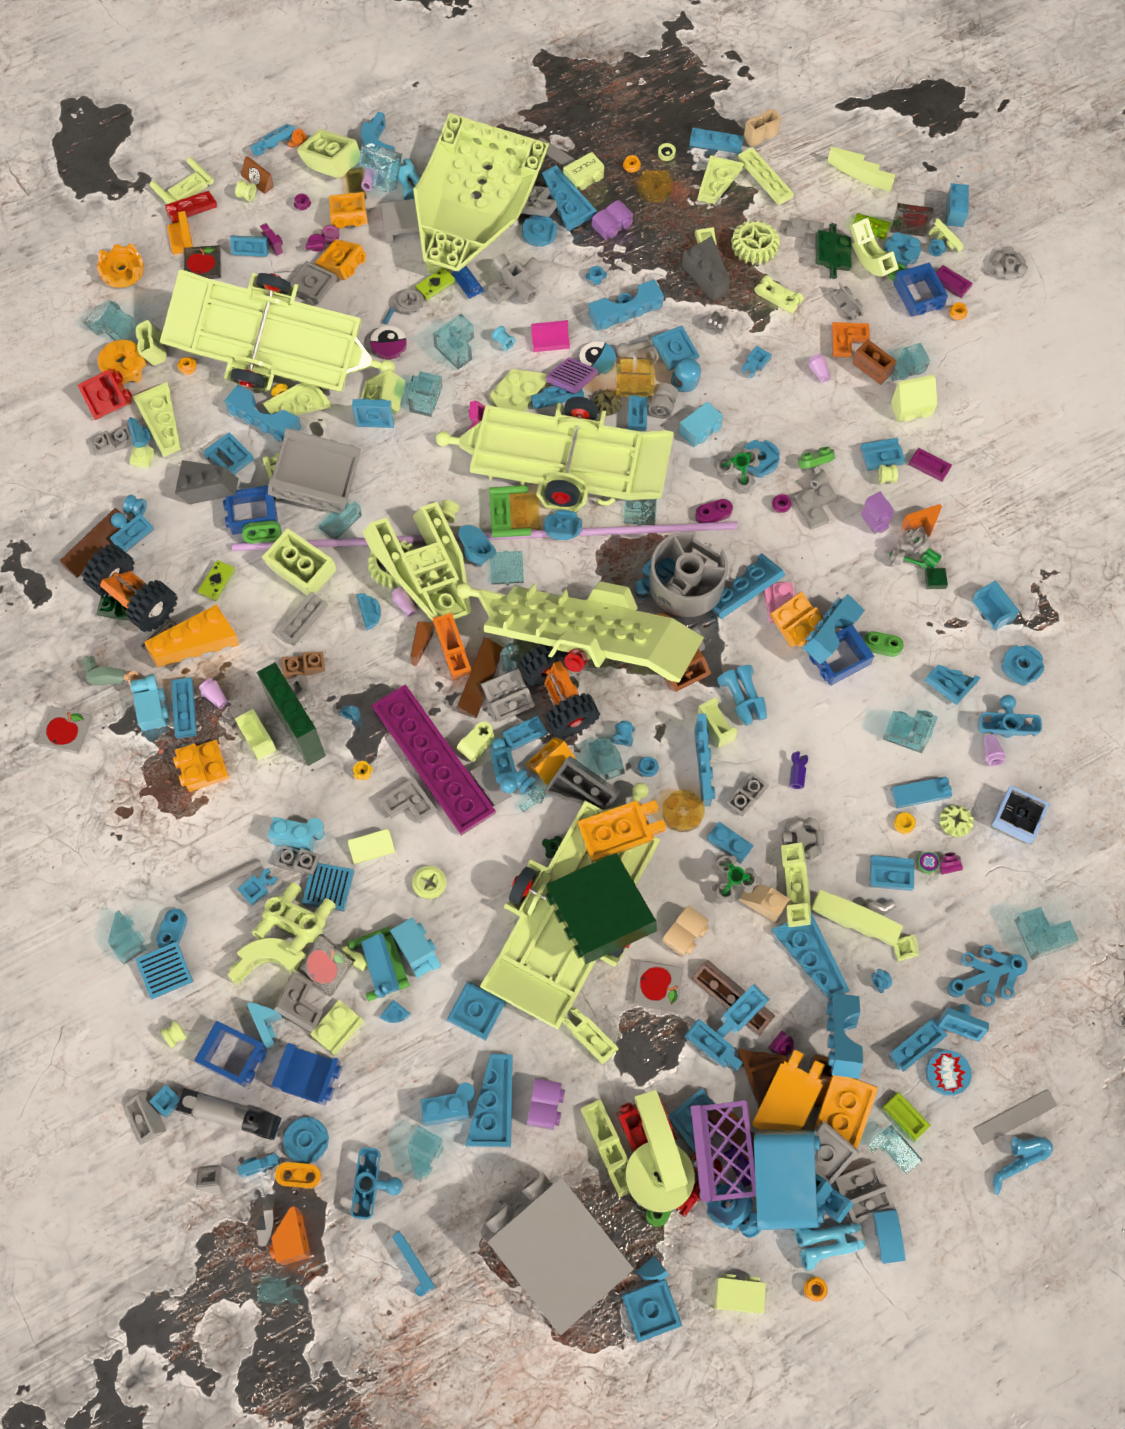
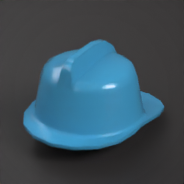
[458,525,496,567]

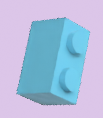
[679,401,723,447]

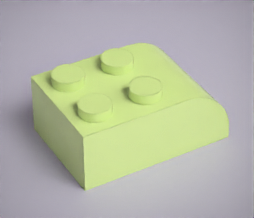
[297,129,362,179]
[262,528,337,596]

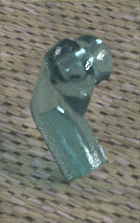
[500,643,520,671]

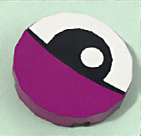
[370,326,407,360]

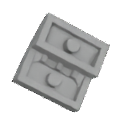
[480,668,535,722]
[834,1161,895,1223]

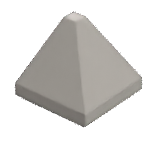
[288,675,310,700]
[196,1166,222,1195]

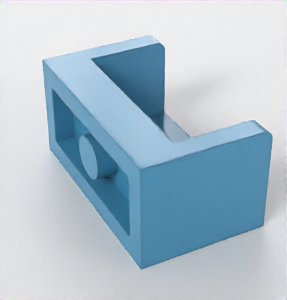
[972,580,1019,631]

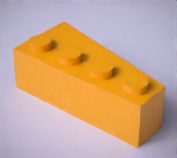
[144,604,239,668]

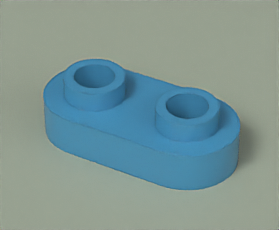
[156,908,188,948]

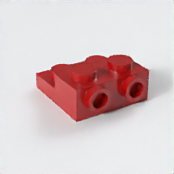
[77,369,133,420]
[616,1097,677,1153]

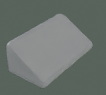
[123,1091,166,1145]

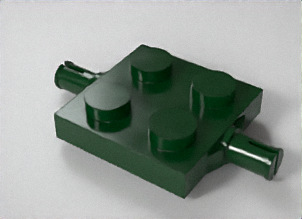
[815,223,852,279]

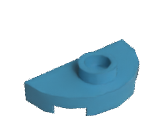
[127,417,151,448]
[356,593,381,631]

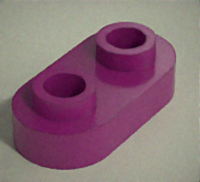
[695,499,733,523]

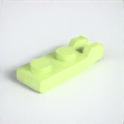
[562,1007,619,1065]

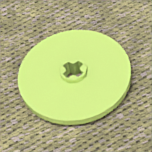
[625,1142,695,1212]

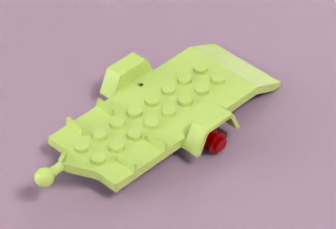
[456,582,704,682]

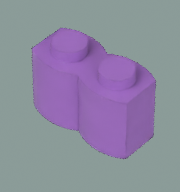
[592,200,633,240]
[861,491,894,534]
[527,1078,565,1130]

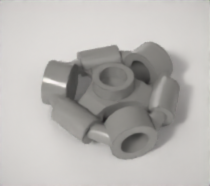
[991,246,1028,279]
[782,817,825,860]

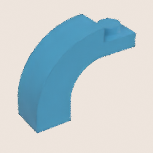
[361,111,396,172]

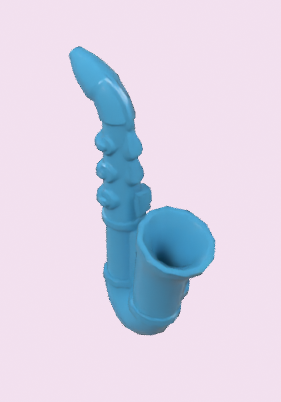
[993,1136,1053,1195]

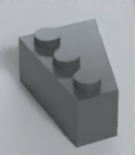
[682,236,730,303]
[175,460,239,504]
[543,756,621,810]

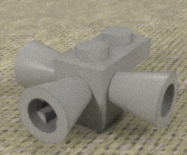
[488,254,542,304]

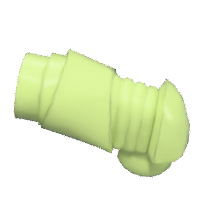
[333,946,368,972]

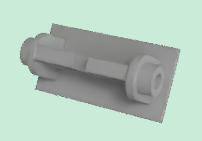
[831,282,864,320]

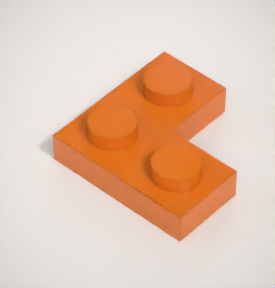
[831,322,870,358]

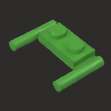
[489,485,531,538]
[348,926,410,1002]

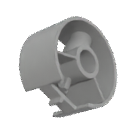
[649,531,728,617]

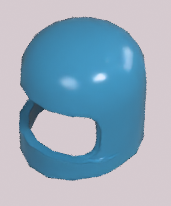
[671,358,701,392]

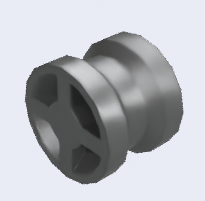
[707,311,729,334]

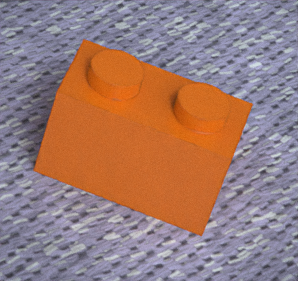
[269,1206,311,1265]

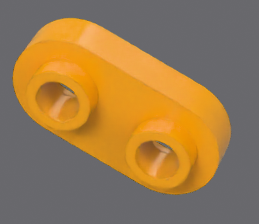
[275,1162,322,1189]

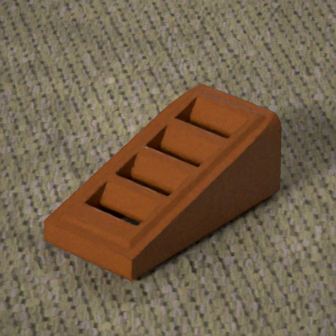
[411,621,434,666]

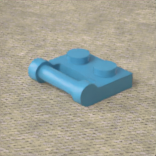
[203,432,254,475]

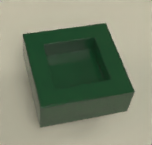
[925,568,948,589]

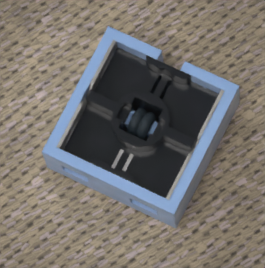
[991,785,1050,844]

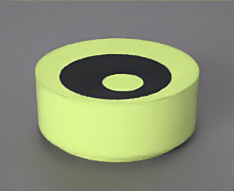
[658,143,676,161]

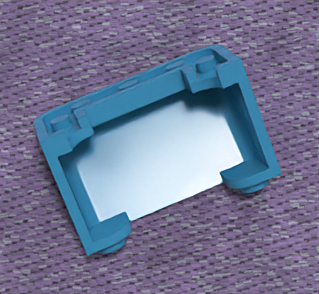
[754,1130,824,1230]

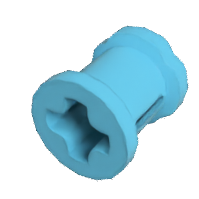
[492,326,516,351]

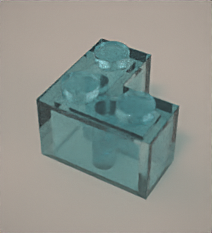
[359,143,402,193]
[83,300,138,341]
[433,314,474,370]
[405,371,443,417]
[883,710,938,753]
[1014,907,1079,960]

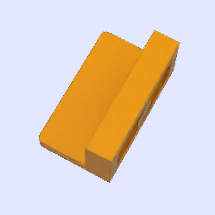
[167,211,194,255]
[525,737,576,785]

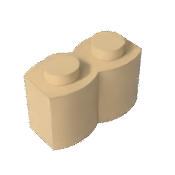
[744,109,782,146]
[662,905,710,957]

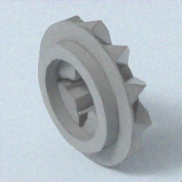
[395,288,424,314]

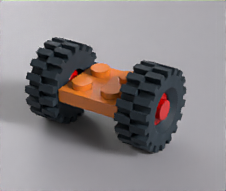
[518,644,600,739]

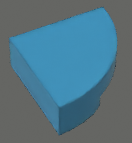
[339,705,361,722]
[379,1000,411,1023]
[636,1256,669,1281]

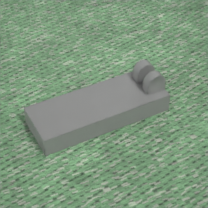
[278,592,328,646]

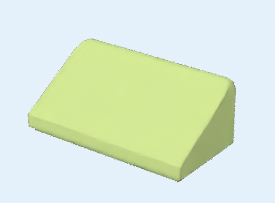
[348,829,395,864]

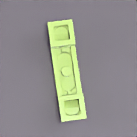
[781,842,811,927]

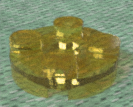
[638,170,673,203]
[662,790,705,832]

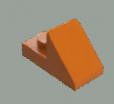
[902,504,942,537]

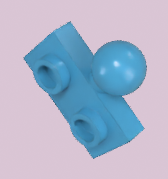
[110,512,154,552]

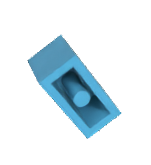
[946,183,969,227]

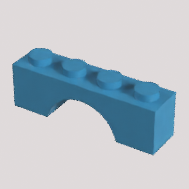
[588,279,664,331]
[224,384,302,442]
[803,594,865,664]
[826,993,863,1079]

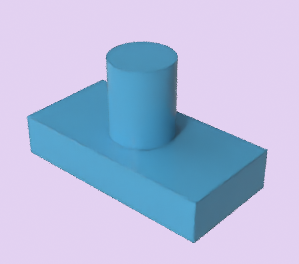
[938,1004,989,1042]

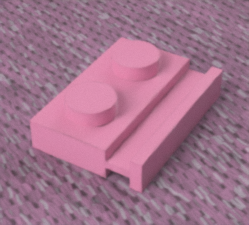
[763,582,794,623]

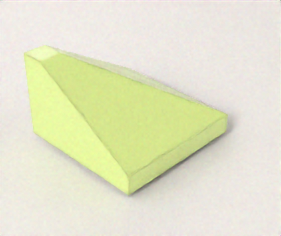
[694,227,717,245]
[894,935,919,962]

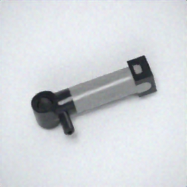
[176,1088,282,1140]

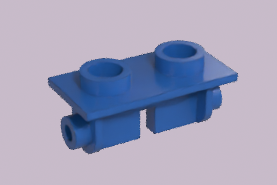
[451,266,485,299]

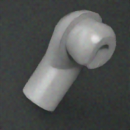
[810,465,827,489]
[863,898,897,916]

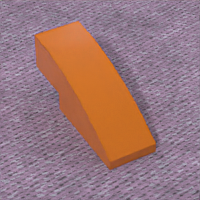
[432,612,471,680]

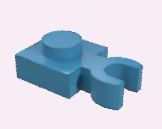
[741,345,772,378]
[237,868,278,906]
[237,1153,280,1178]

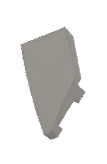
[257,1195,276,1246]

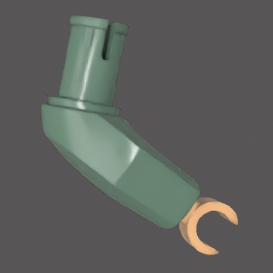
[82,656,140,686]

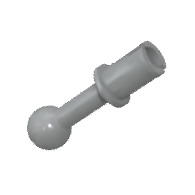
[616,335,654,358]

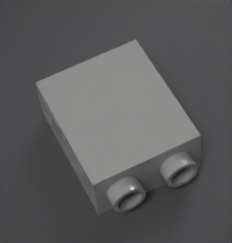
[484,1172,634,1335]

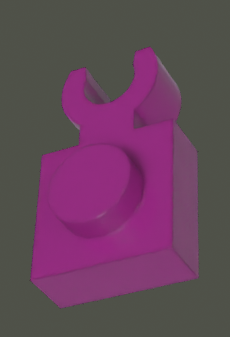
[260,223,283,256]

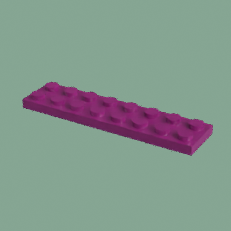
[371,684,496,836]

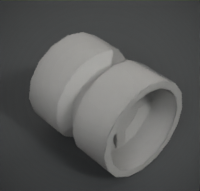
[648,383,678,419]

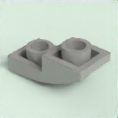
[90,425,133,455]
[470,761,512,806]
[726,772,769,817]
[274,845,321,875]

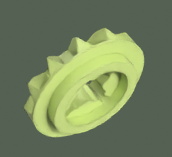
[940,804,974,837]
[412,866,447,900]

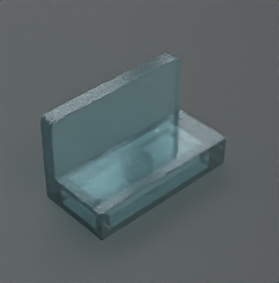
[319,501,362,539]

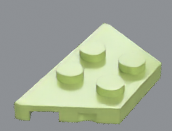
[490,369,549,411]

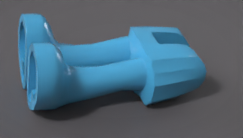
[717,665,767,726]

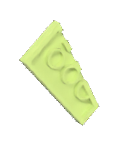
[133,382,181,457]

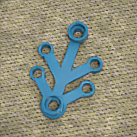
[947,945,1028,1007]

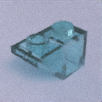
[891,343,930,381]
[589,737,625,780]
[108,910,147,965]
[407,1125,445,1183]

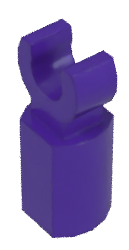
[789,751,808,789]

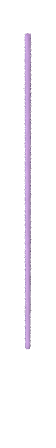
[232,521,737,551]

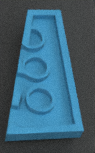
[542,165,597,231]
[694,714,715,807]
[465,1054,513,1148]

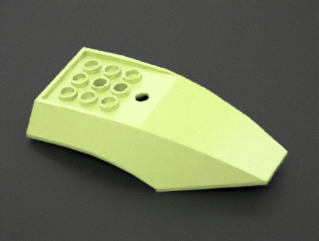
[413,113,549,272]

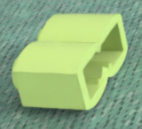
[136,320,166,366]

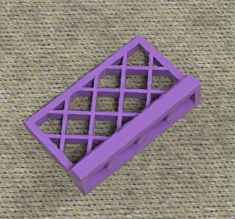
[691,1100,756,1203]

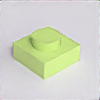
[129,447,154,468]

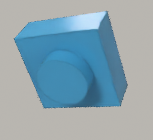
[149,1085,180,1118]

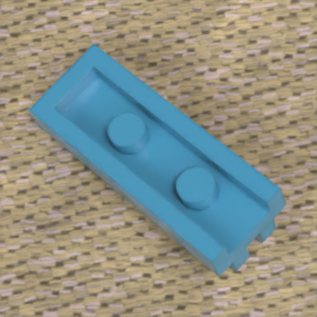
[891,776,952,809]
[361,934,400,998]
[888,1018,948,1072]
[392,1231,436,1297]

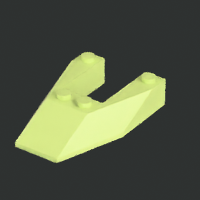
[362,502,472,621]

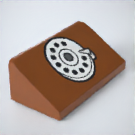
[241,156,274,194]

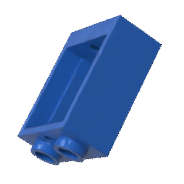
[893,262,948,317]
[223,485,278,535]
[809,625,875,686]
[194,1020,267,1088]

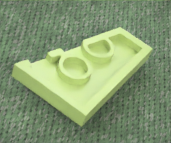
[698,156,744,204]
[263,382,331,416]

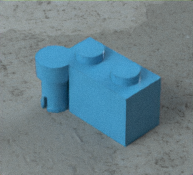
[420,1083,475,1126]

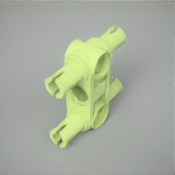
[251,882,336,957]

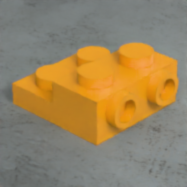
[329,192,368,229]
[314,239,367,280]
[769,591,824,647]
[173,740,229,792]

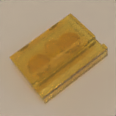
[510,493,540,530]

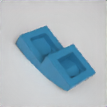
[873,1209,906,1264]

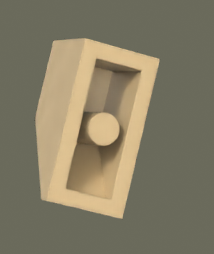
[739,885,790,923]

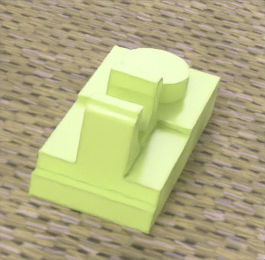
[929,218,964,252]

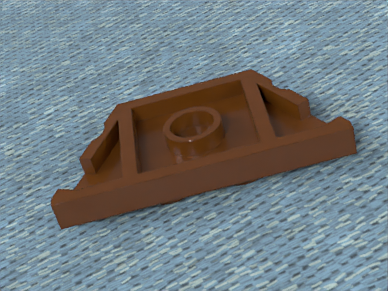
[737,1049,789,1109]

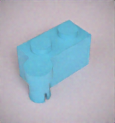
[130,674,169,731]
[267,817,325,852]
[390,917,441,979]

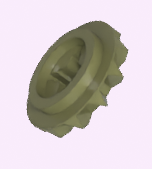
[592,388,622,416]

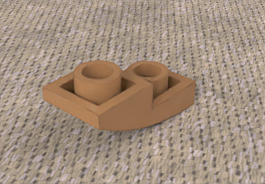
[281,651,325,679]

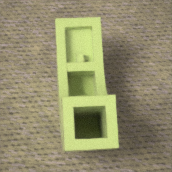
[849,218,898,276]
[227,938,308,986]

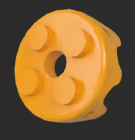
[97,243,145,288]
[97,339,147,385]

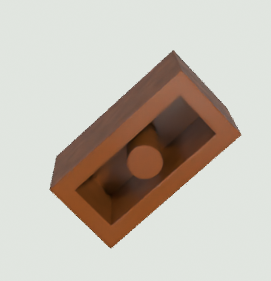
[852,339,897,385]

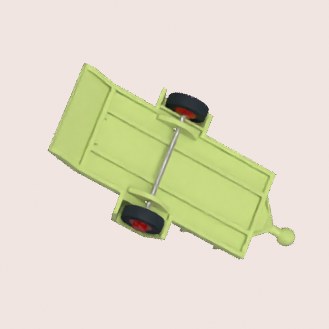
[159,269,395,393]
[436,397,674,513]
[480,782,660,1029]

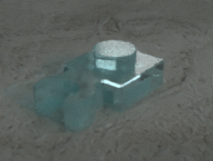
[257,1276,302,1305]

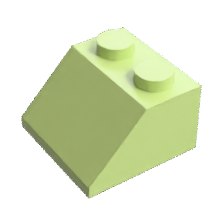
[361,369,405,414]
[891,375,937,422]

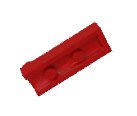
[165,190,217,223]

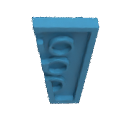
[711,553,785,619]
[772,913,850,1001]

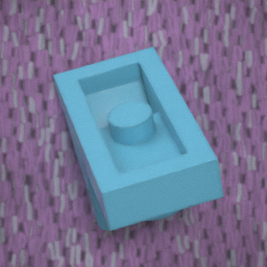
[247,1002,283,1049]

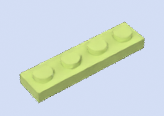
[737,147,794,205]

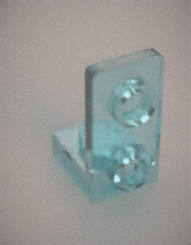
[867,1124,922,1174]

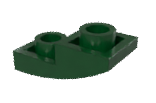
[96,596,128,620]

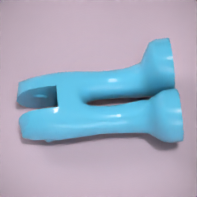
[392,158,420,200]
[794,1223,865,1271]

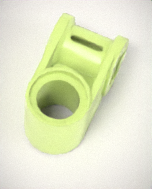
[457,722,494,762]

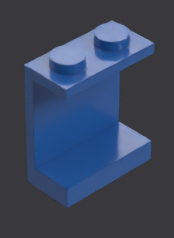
[271,1043,342,1106]

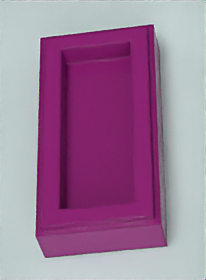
[936,265,973,298]
[908,448,952,482]

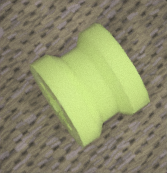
[235,180,256,202]
[878,464,898,484]
[440,500,459,523]
[160,1020,187,1048]

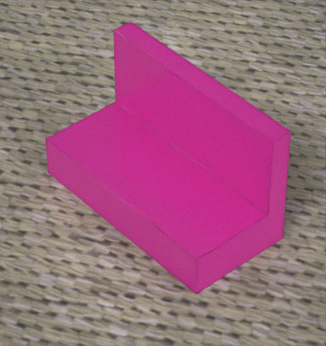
[531,320,570,352]

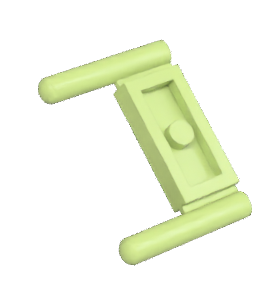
[150,157,214,204]

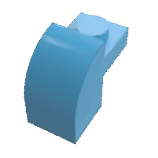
[816,1174,854,1223]

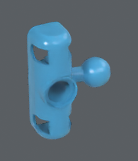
[978,695,1042,738]
[351,1147,403,1220]

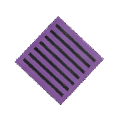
[546,357,598,394]

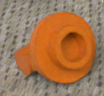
[288,129,307,148]

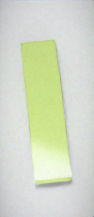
[828,147,896,192]
[811,890,903,946]
[634,1090,688,1191]
[580,1099,629,1198]

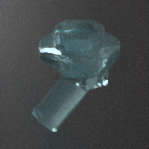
[519,785,547,812]

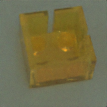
[615,357,655,397]

